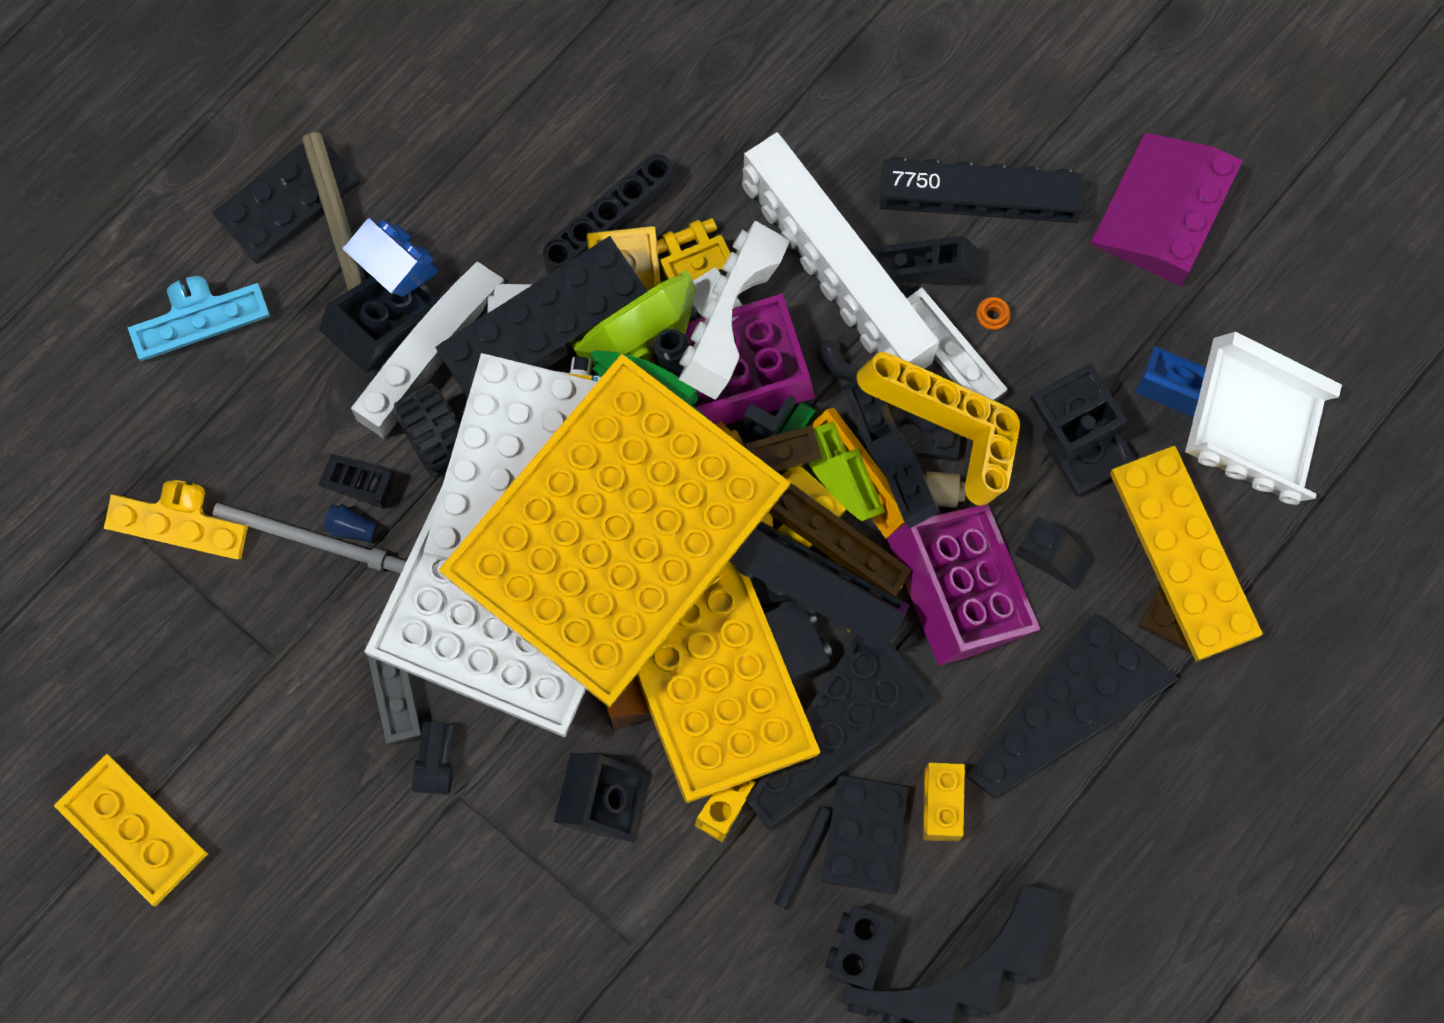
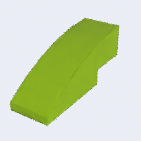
[809,422,885,521]

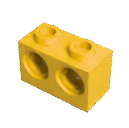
[923,763,965,842]

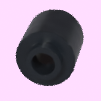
[654,329,689,377]

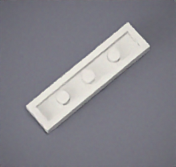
[907,288,1008,401]

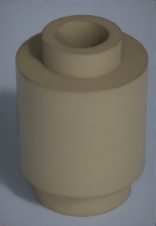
[925,471,966,508]

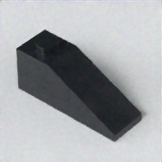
[871,236,979,285]

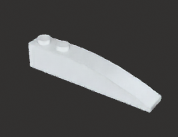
[351,261,505,439]

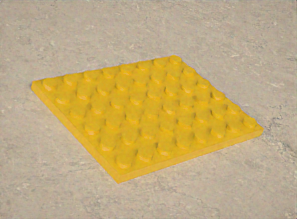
[438,354,790,708]

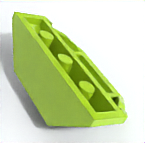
[572,270,696,366]

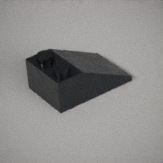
[319,276,440,374]

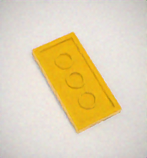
[54,754,208,907]

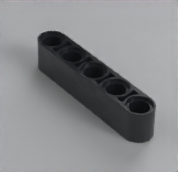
[543,153,673,274]

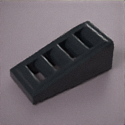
[318,454,396,509]

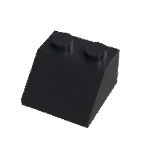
[554,753,650,843]

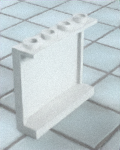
[1185,332,1342,505]

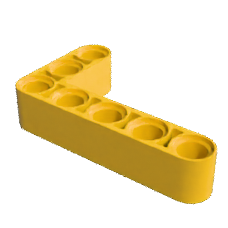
[857,352,1020,506]

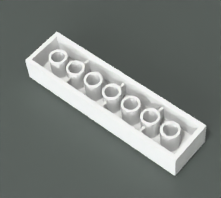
[742,132,939,369]

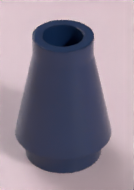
[322,503,377,543]

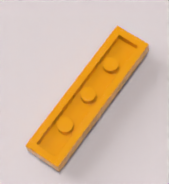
[811,407,906,538]

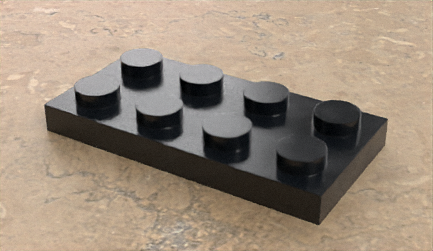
[212,139,360,264]

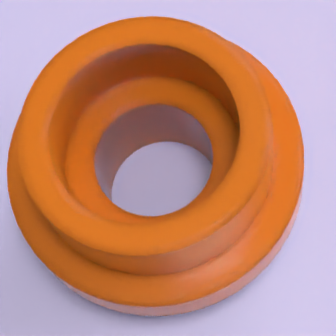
[976,297,1011,331]

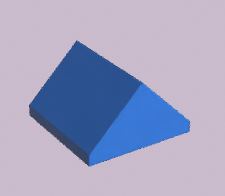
[1135,346,1206,417]

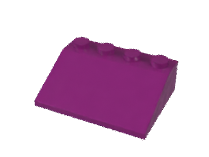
[1090,133,1243,287]
[678,293,815,425]
[887,504,1041,666]

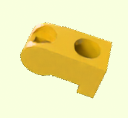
[695,780,756,842]

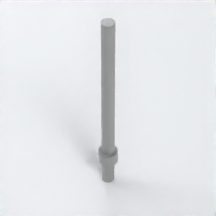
[213,503,407,574]

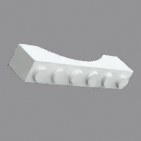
[679,221,790,400]

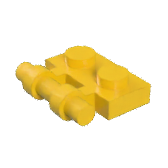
[657,218,731,280]

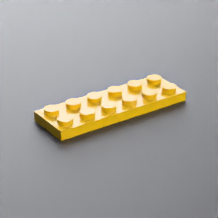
[1110,446,1263,662]

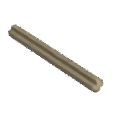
[302,132,366,291]

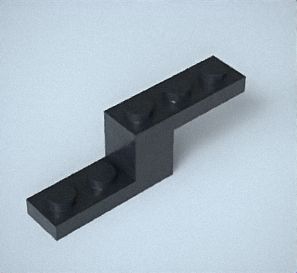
[843,379,940,529]

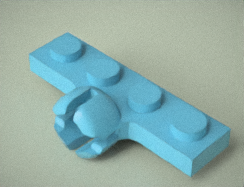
[128,276,271,361]

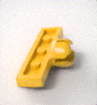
[104,480,248,560]

